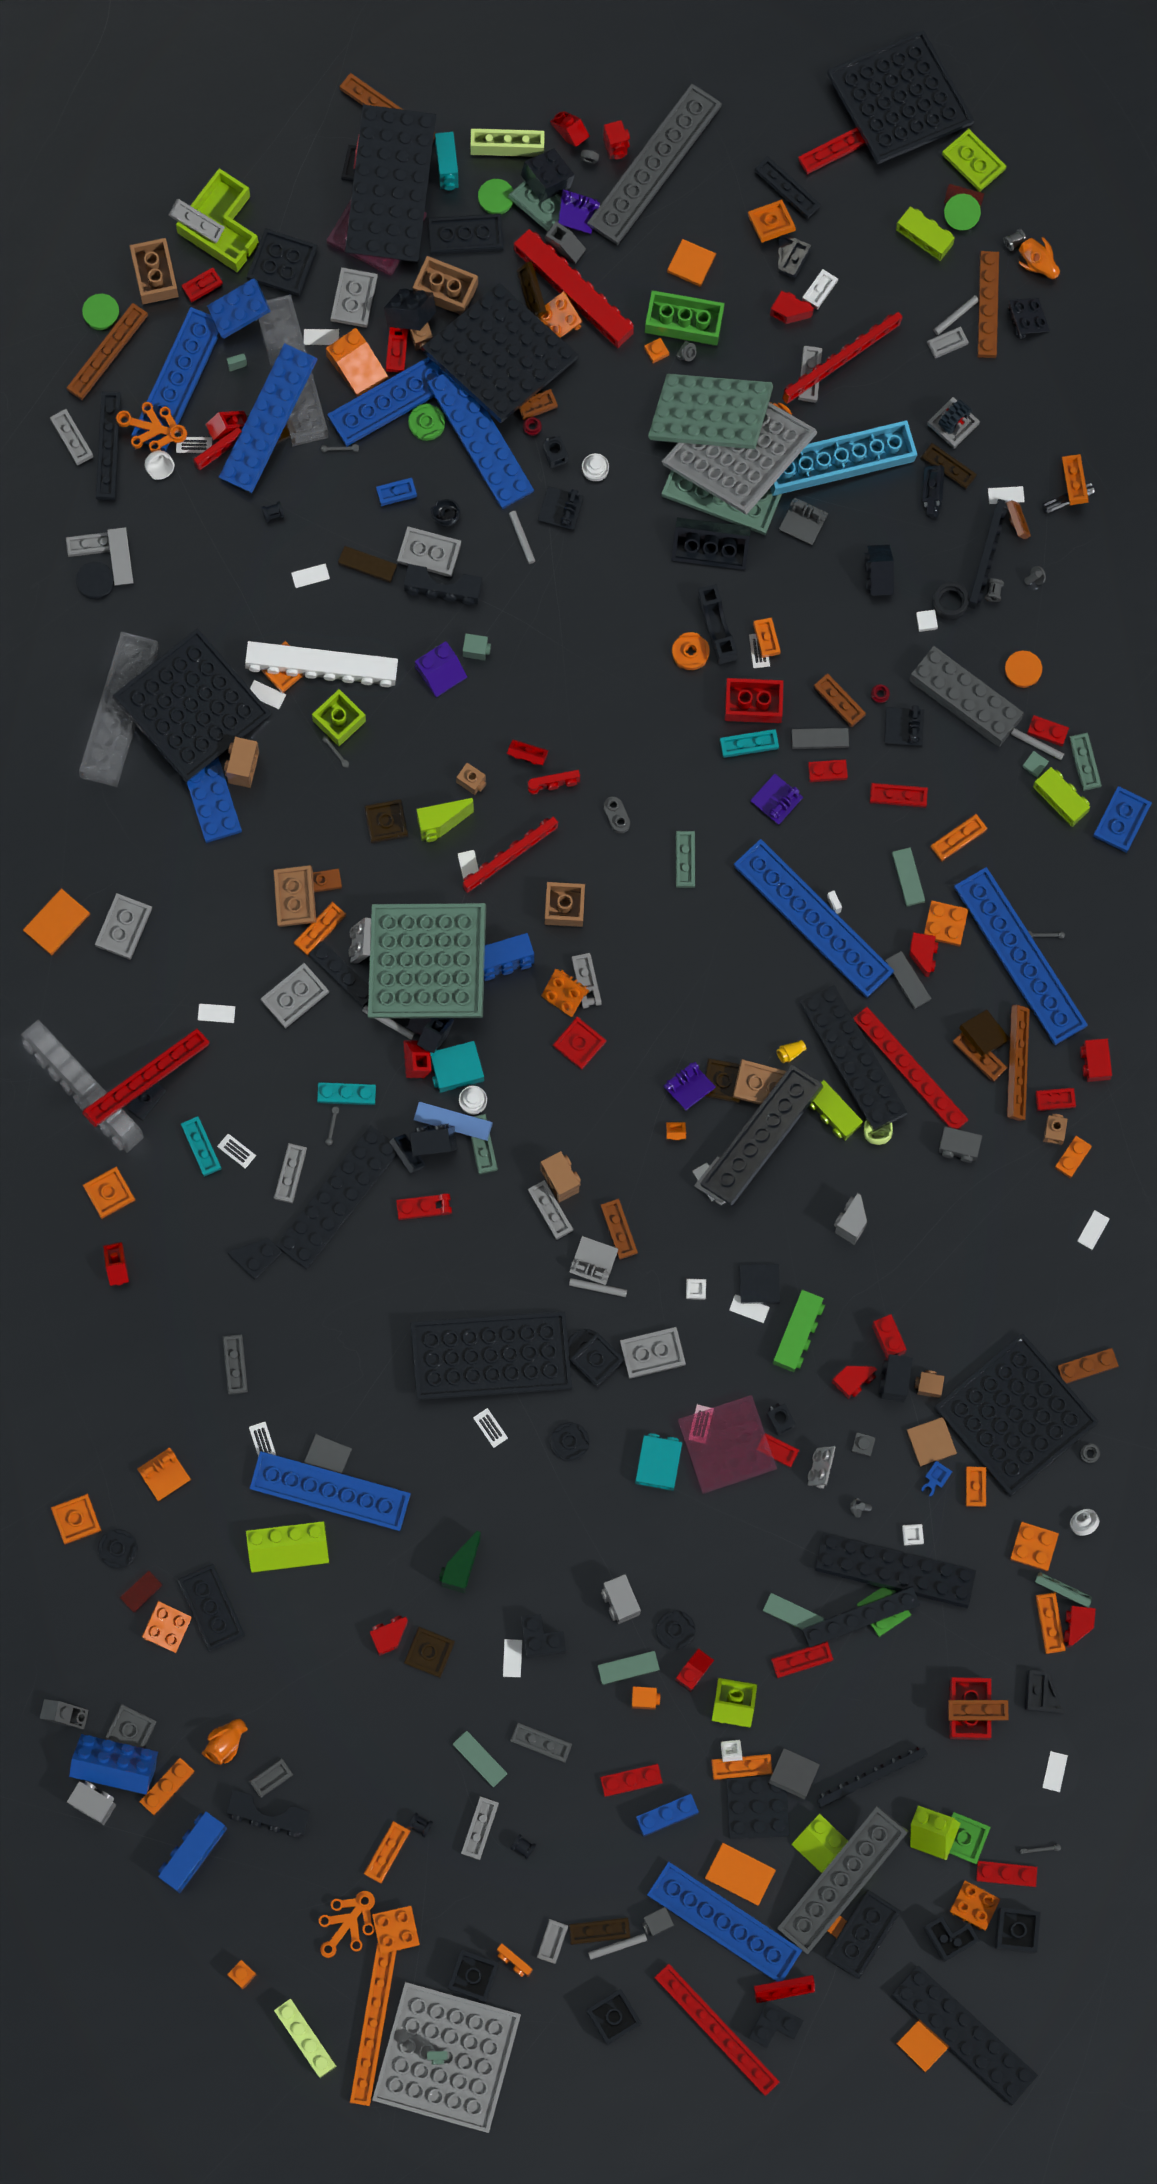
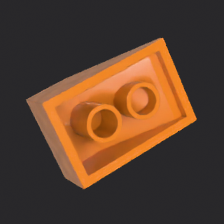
[326,328,389,397]

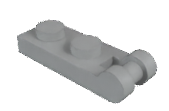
[571,953,602,1009]

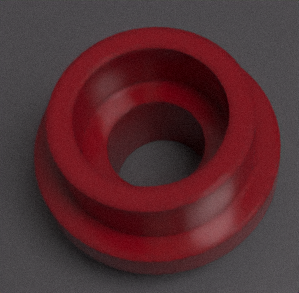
[523,417,542,436]
[871,684,890,703]

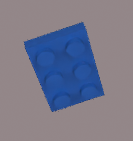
[207,278,271,339]
[1093,786,1152,853]

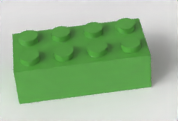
[645,290,725,346]

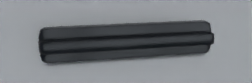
[1042,483,1095,513]

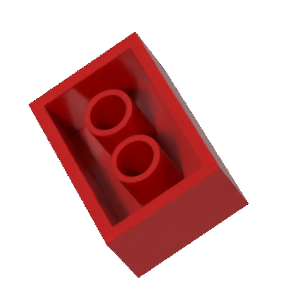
[725,678,783,723]
[950,1677,991,1740]

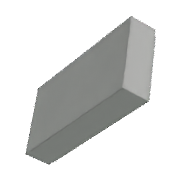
[927,326,969,359]
[537,1919,568,1964]

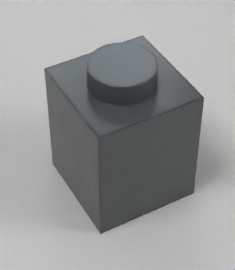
[642,1907,674,1937]

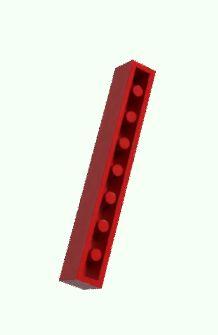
[514,229,634,348]

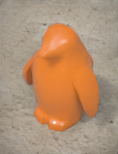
[1019,237,1060,280]
[202,1719,248,1765]

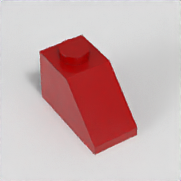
[205,411,247,440]
[103,1242,129,1286]
[675,1648,714,1692]

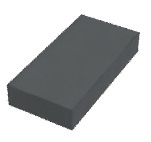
[249,1758,293,1798]

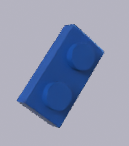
[376,478,417,506]

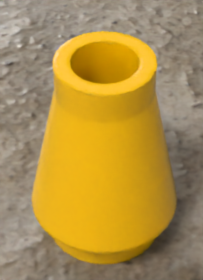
[777,1040,806,1063]

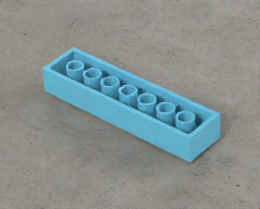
[770,420,917,496]

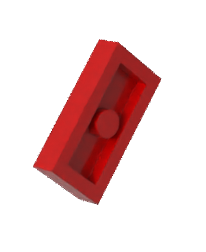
[181,267,223,303]
[1027,715,1069,746]
[507,740,548,765]
[808,759,848,782]

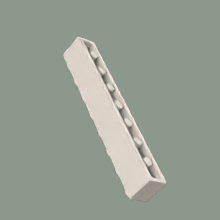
[245,641,398,687]

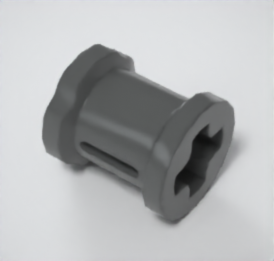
[1003,228,1027,252]
[984,578,1004,602]

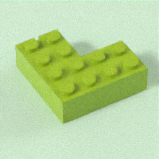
[176,168,259,273]

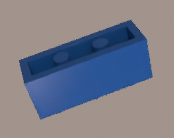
[636,1794,699,1837]

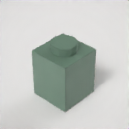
[463,634,491,660]

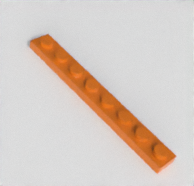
[350,1943,397,2106]

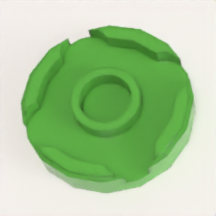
[478,179,514,214]
[944,193,981,231]
[82,293,120,330]
[408,404,445,441]

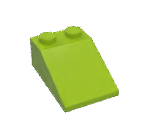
[417,798,474,842]

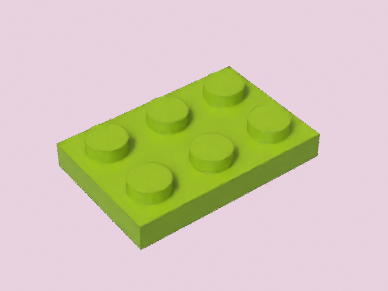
[942,129,1007,192]

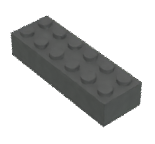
[909,646,1024,747]

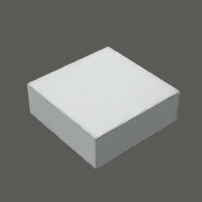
[916,610,938,632]
[827,891,842,914]
[686,1279,706,1300]
[902,1524,924,1546]
[721,1740,742,1762]

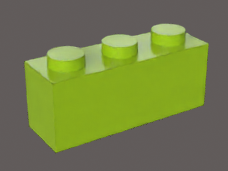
[896,206,955,261]
[1033,767,1090,827]
[809,1080,863,1140]

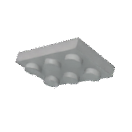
[331,267,378,328]
[397,526,461,577]
[95,893,152,960]
[261,963,329,1029]
[620,1327,686,1379]

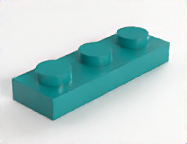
[720,729,779,758]
[317,1083,376,1105]
[181,1116,221,1177]

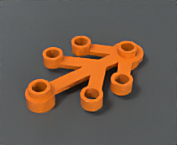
[116,402,187,452]
[319,1891,375,1958]

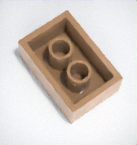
[130,238,179,305]
[413,256,478,315]

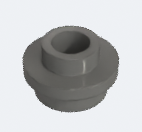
[1080,1444,1100,1463]

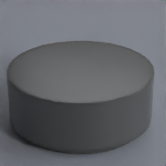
[580,150,599,164]

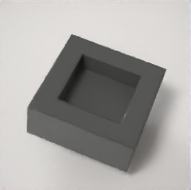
[851,1432,876,1457]

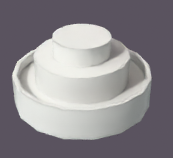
[582,453,609,481]
[459,1086,487,1115]
[1070,1509,1100,1536]

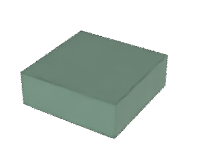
[227,354,247,371]
[1022,751,1049,778]

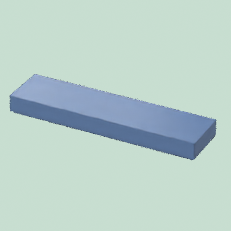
[414,1102,493,1141]

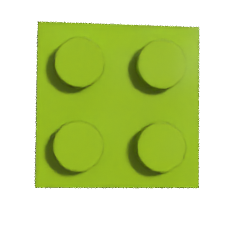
[312,689,366,746]

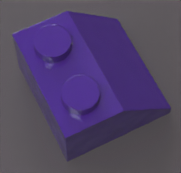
[415,641,467,698]

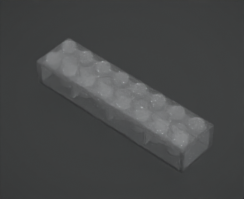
[258,295,328,447]
[79,632,159,787]
[21,1020,144,1153]

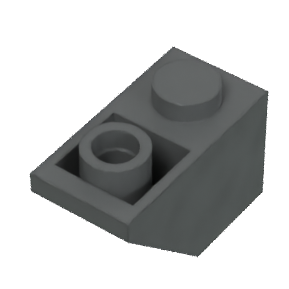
[545,221,586,264]
[40,1699,89,1729]

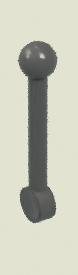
[320,444,359,452]
[322,736,349,768]
[1028,931,1065,939]
[325,1107,339,1146]
[1020,1844,1061,1854]

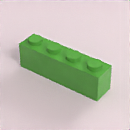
[773,1290,825,1372]

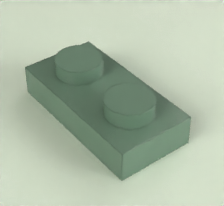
[427,2051,448,2065]

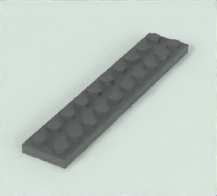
[587,84,722,245]

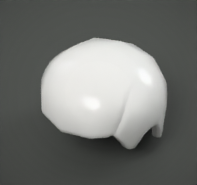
[145,450,175,480]

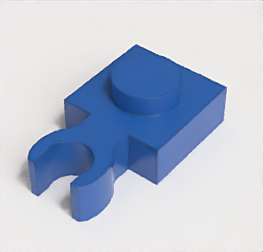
[921,1461,953,1496]

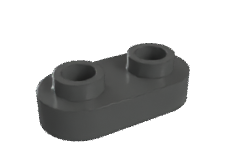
[604,797,630,834]

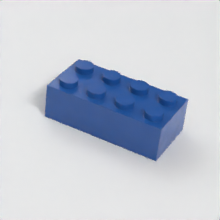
[484,933,534,981]
[69,1734,158,1795]
[158,1812,227,1893]

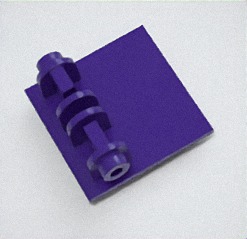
[558,189,600,234]
[750,774,803,825]
[664,1062,716,1110]

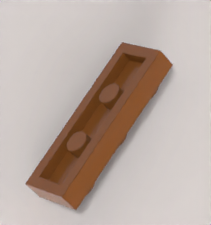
[813,673,866,727]
[953,1033,1007,1082]
[601,1199,638,1260]
[1057,1348,1119,1384]
[948,1700,1009,1721]

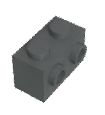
[938,1127,982,1163]

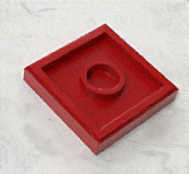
[553,1017,606,1070]

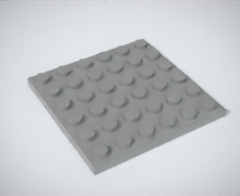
[662,402,817,515]
[372,1982,521,2133]

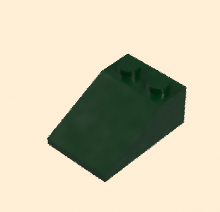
[439,1531,481,1593]

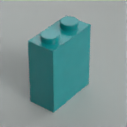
[435,132,459,190]
[430,1041,484,1093]
[635,1433,682,1491]

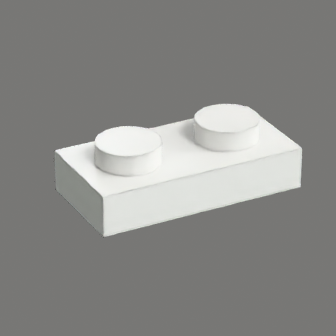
[802,269,838,310]

